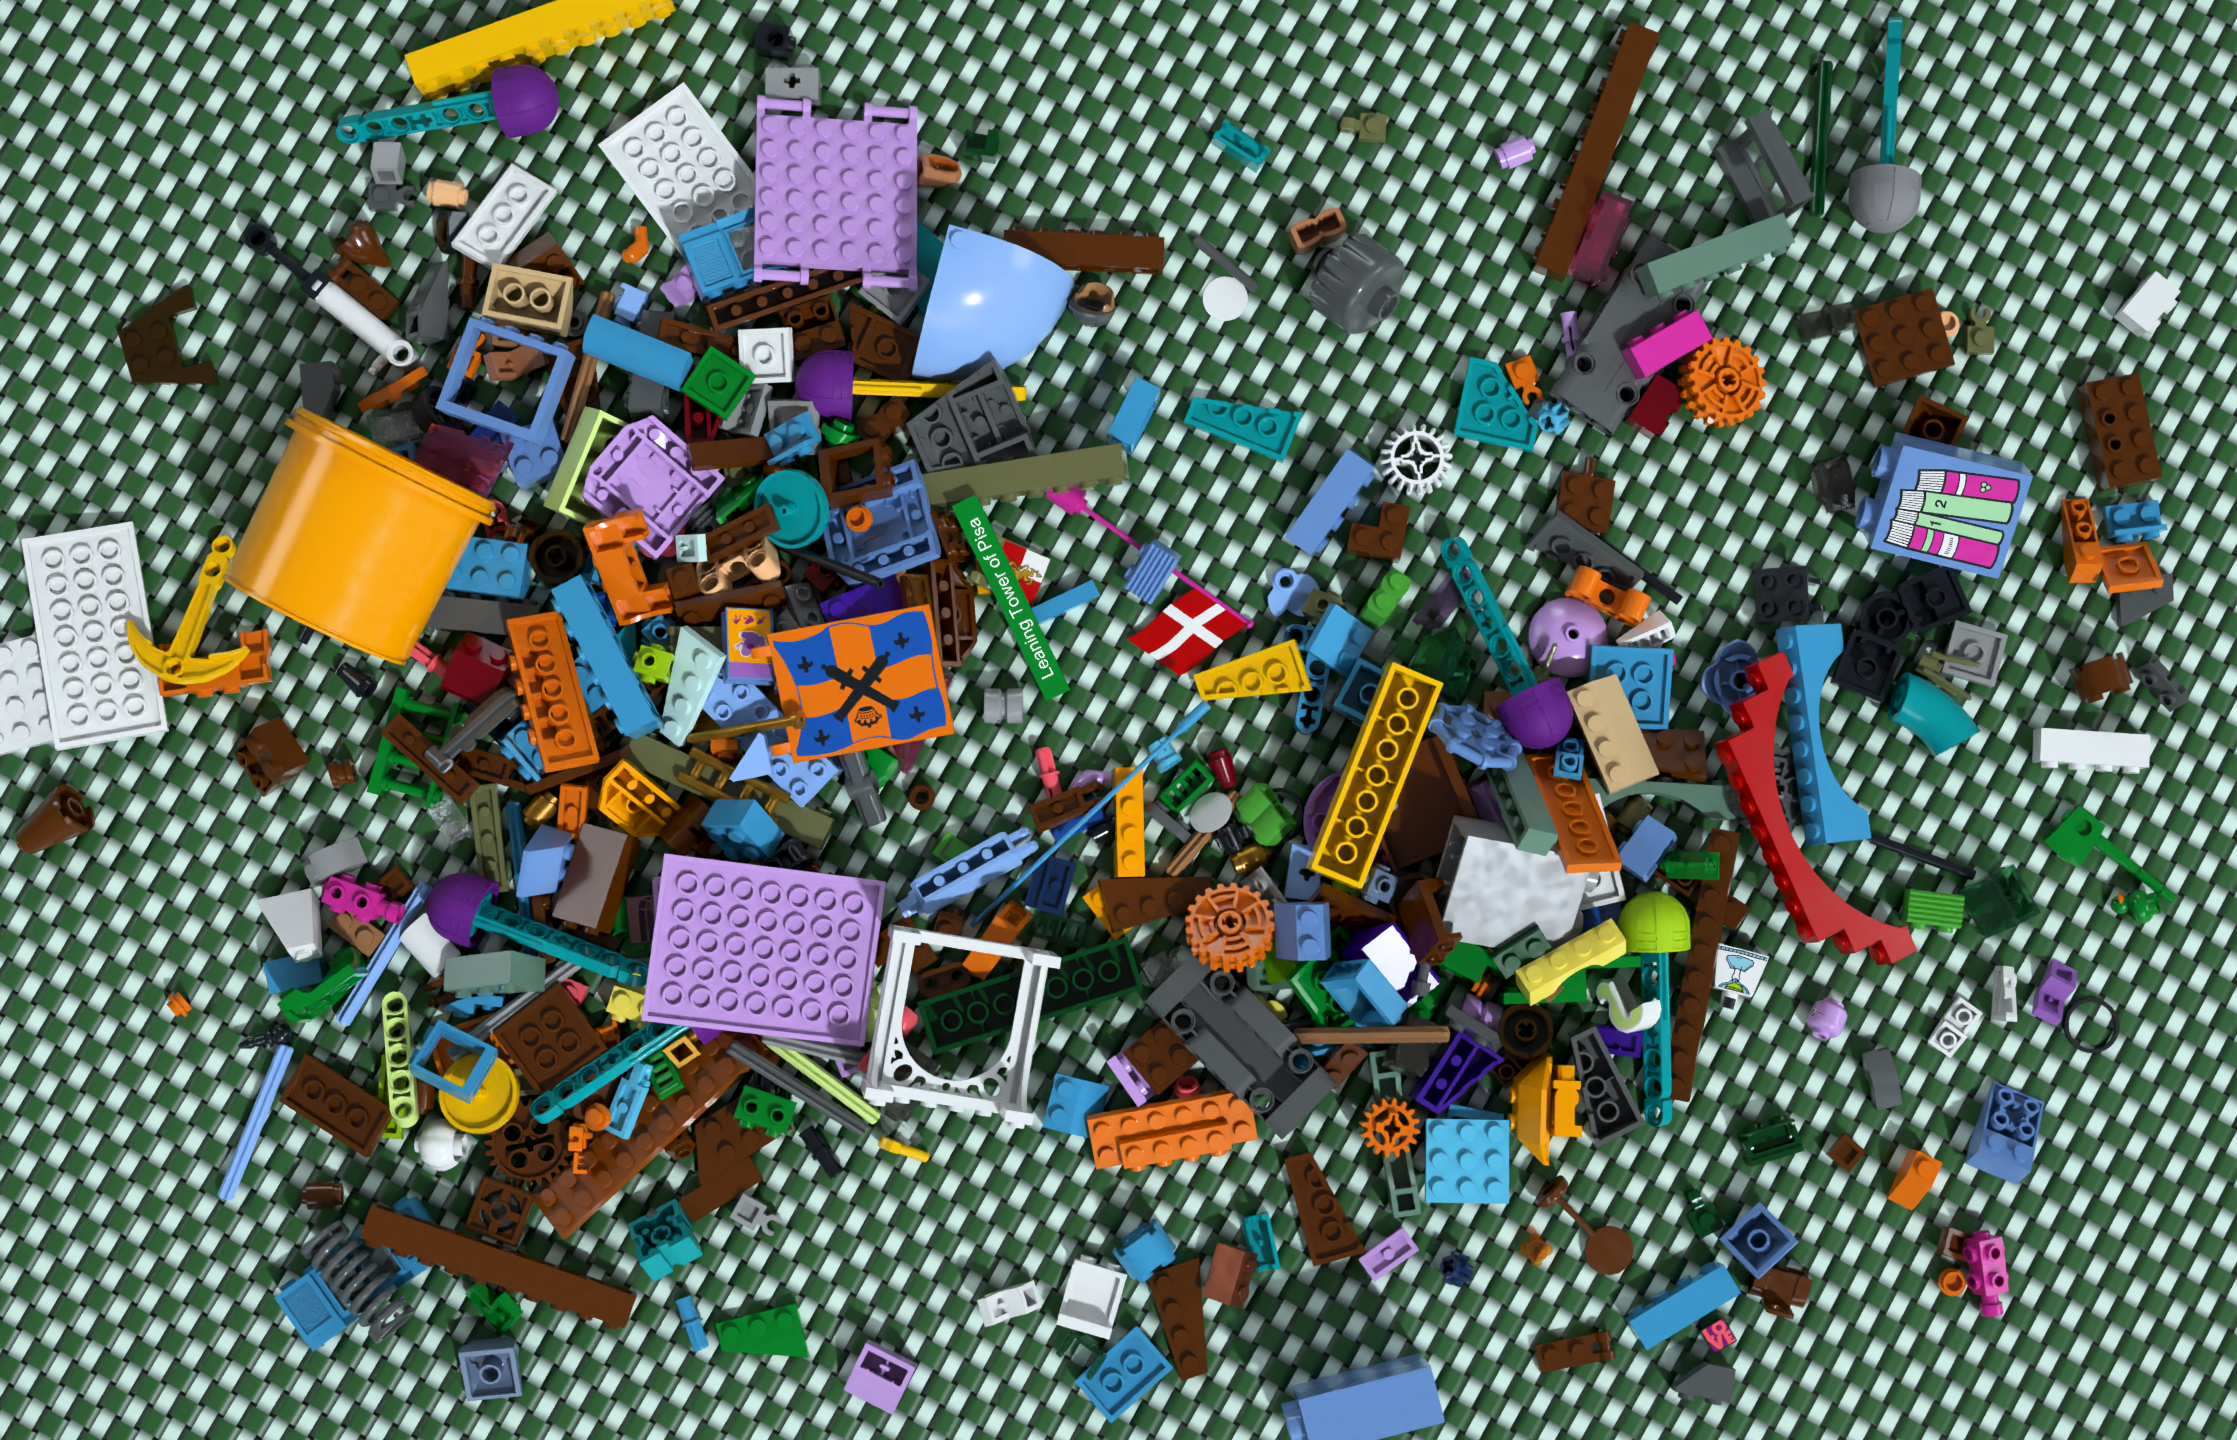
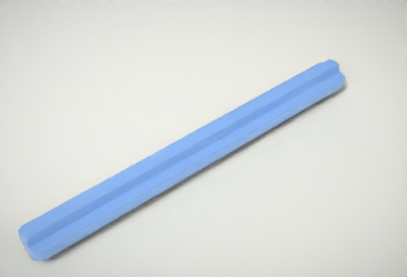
[336,881,433,1026]
[218,1044,294,1201]

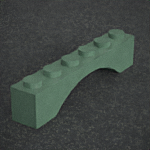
[1586,773,1735,821]
[1367,1048,1421,1218]

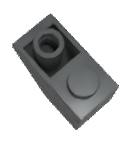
[1671,1361,1736,1406]

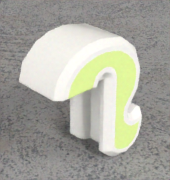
[1596,977,1661,1033]

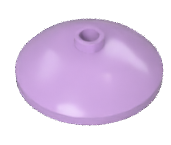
[1528,598,1608,678]

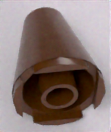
[16,784,95,854]

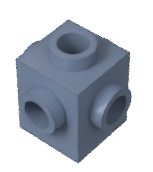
[1351,863,1399,905]

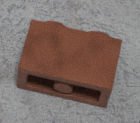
[1202,1242,1258,1308]

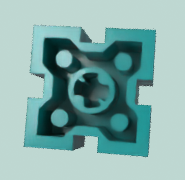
[627,1198,703,1282]

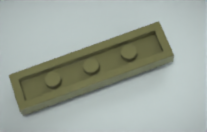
[470,783,510,893]

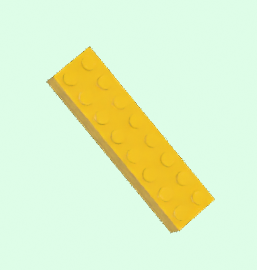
[1305,662,1443,889]

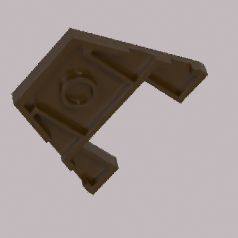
[118,285,220,386]

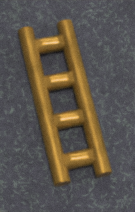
[677,747,791,824]

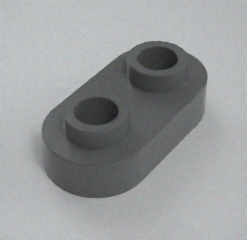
[1144,800,1191,844]

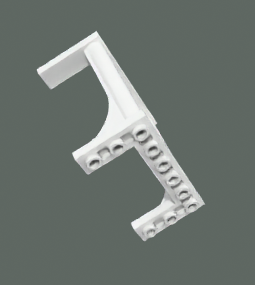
[860,924,1061,1129]

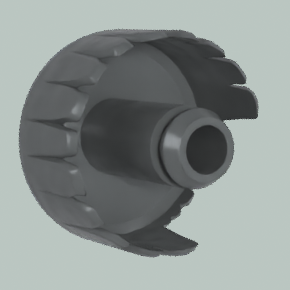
[1309,233,1405,334]

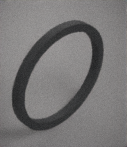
[1272,788,1305,842]
[2064,998,2120,1053]

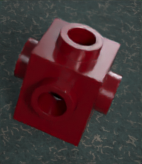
[803,551,845,597]

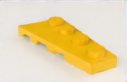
[1193,639,1313,701]

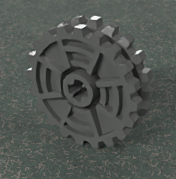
[1725,743,1802,830]

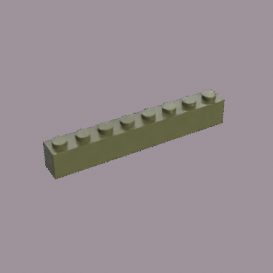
[922,443,1130,511]
[626,732,836,850]

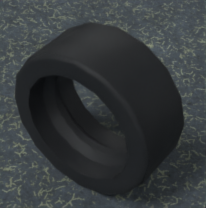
[411,386,464,440]

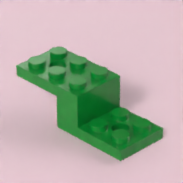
[1497,952,1641,1004]

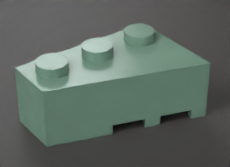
[444,950,546,998]

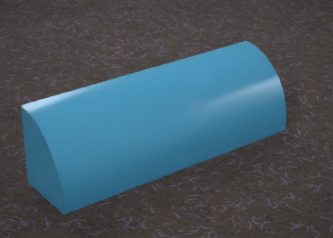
[582,314,694,392]

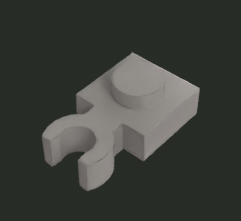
[730,1192,782,1236]

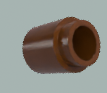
[408,1077,436,1114]
[301,1181,344,1210]

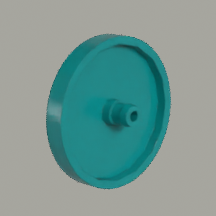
[754,469,829,549]

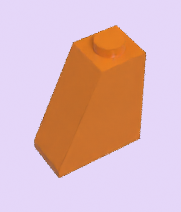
[962,899,1033,981]

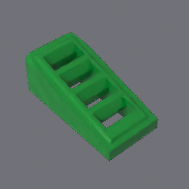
[1158,757,1216,815]
[639,1047,685,1100]

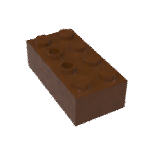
[2076,373,2162,493]

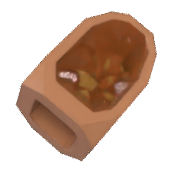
[917,153,962,188]

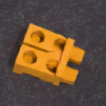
[1550,1065,1582,1137]

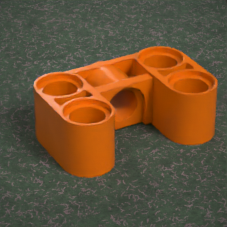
[1564,565,1651,627]

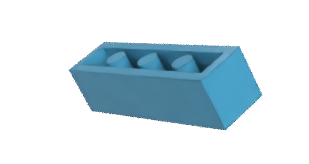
[1032,580,1100,625]

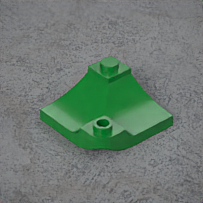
[1285,923,1370,1028]
[277,946,369,1023]

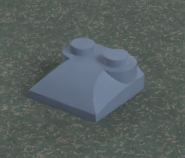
[458,1338,523,1401]

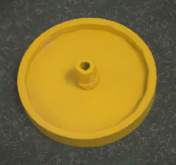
[439,1054,520,1134]

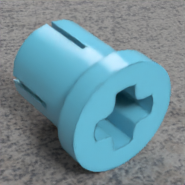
[1148,737,1182,773]

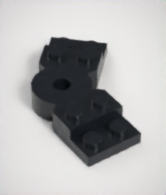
[1830,566,1972,704]

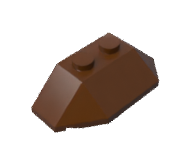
[916,559,978,667]

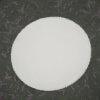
[1203,276,1248,321]
[1190,792,1232,833]

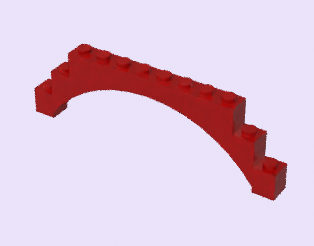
[1715,651,1917,965]

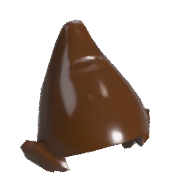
[333,219,391,268]

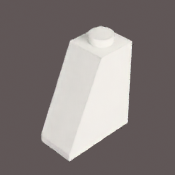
[258,888,322,963]

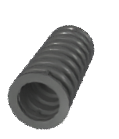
[300,1220,416,1344]

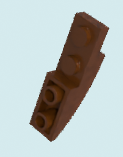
[1652,856,1750,931]

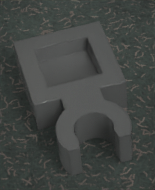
[369,183,416,212]

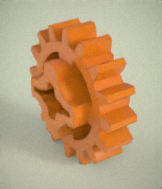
[1359,1097,1420,1158]

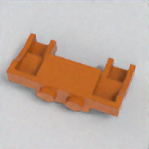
[582,508,675,626]

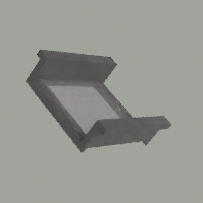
[1713,108,1816,224]

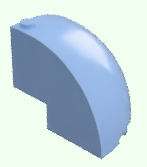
[911,224,1074,382]

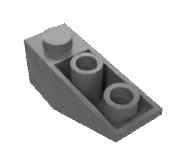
[406,261,450,345]

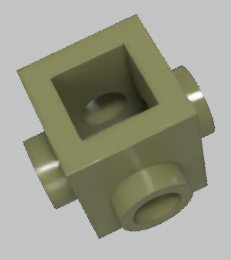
[1301,588,1347,627]

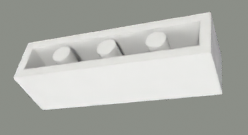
[2032,728,2150,774]

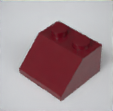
[440,631,515,706]

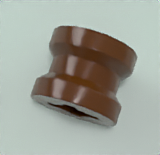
[328,757,358,788]

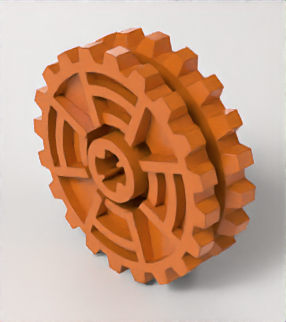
[1678,337,1767,428]
[1185,883,1275,973]

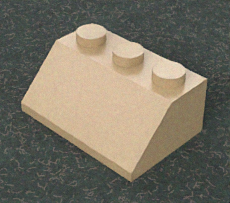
[482,263,573,337]

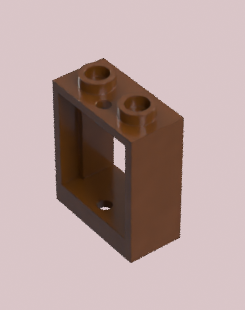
[818,438,895,509]

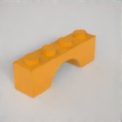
[1111,767,1145,878]

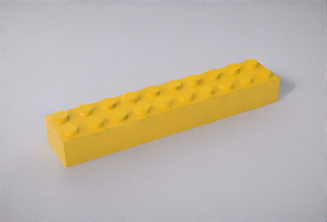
[404,0,676,101]

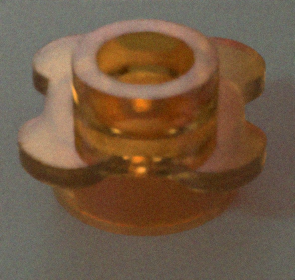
[1519,1233,1553,1267]

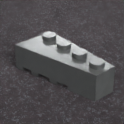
[1568,1021,1645,1148]

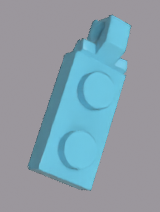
[604,1061,653,1140]

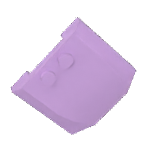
[582,415,725,560]

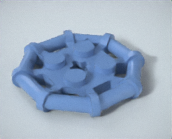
[1427,702,1522,771]

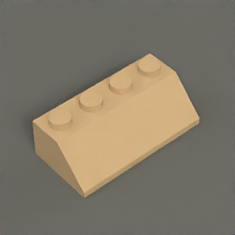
[1567,674,1660,795]

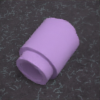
[1494,135,1536,169]

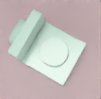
[675,533,707,562]

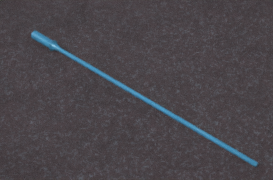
[970,700,1211,928]

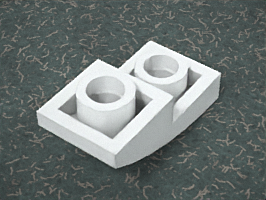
[1928,995,1983,1058]

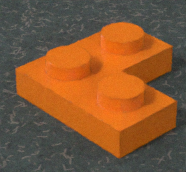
[356,365,428,413]

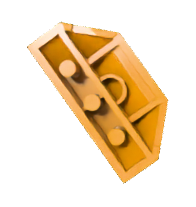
[597,758,682,837]
[1508,1052,1552,1165]

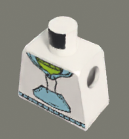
[1711,944,1769,1010]

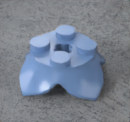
[1701,639,1759,717]

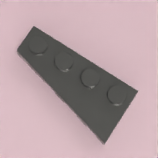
[1525,510,1644,591]

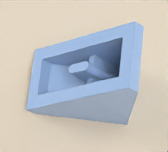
[729,732,775,782]

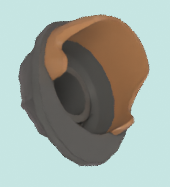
[1069,282,1116,328]

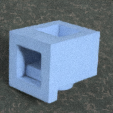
[613,283,651,328]

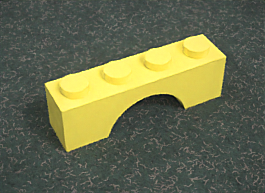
[1515,918,1626,1006]

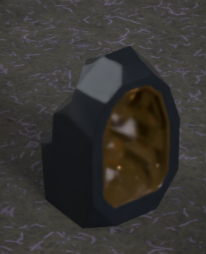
[436,211,470,255]

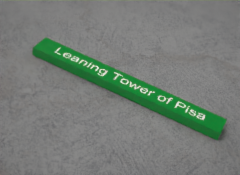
[952,494,1070,701]

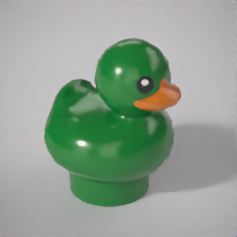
[2110,890,2161,923]

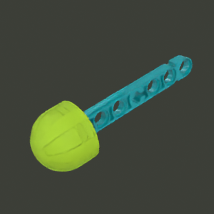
[1618,891,1691,1127]

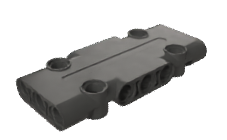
[1549,236,1709,435]
[1145,955,1338,1140]

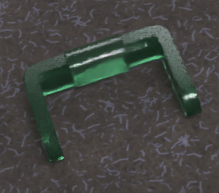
[1056,1331,1107,1380]

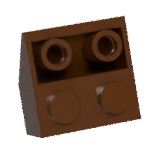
[506,231,585,291]
[779,295,849,368]
[234,717,310,797]

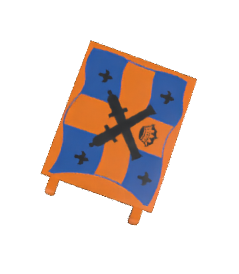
[750,604,955,763]

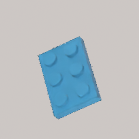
[1075,1325,1173,1423]

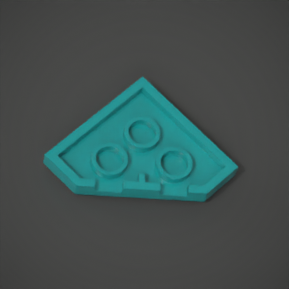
[1453,357,1538,453]

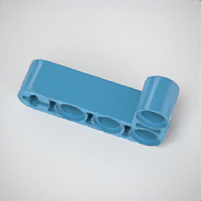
[1282,624,1330,735]

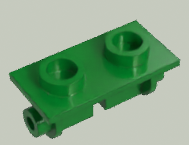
[1660,851,1720,880]

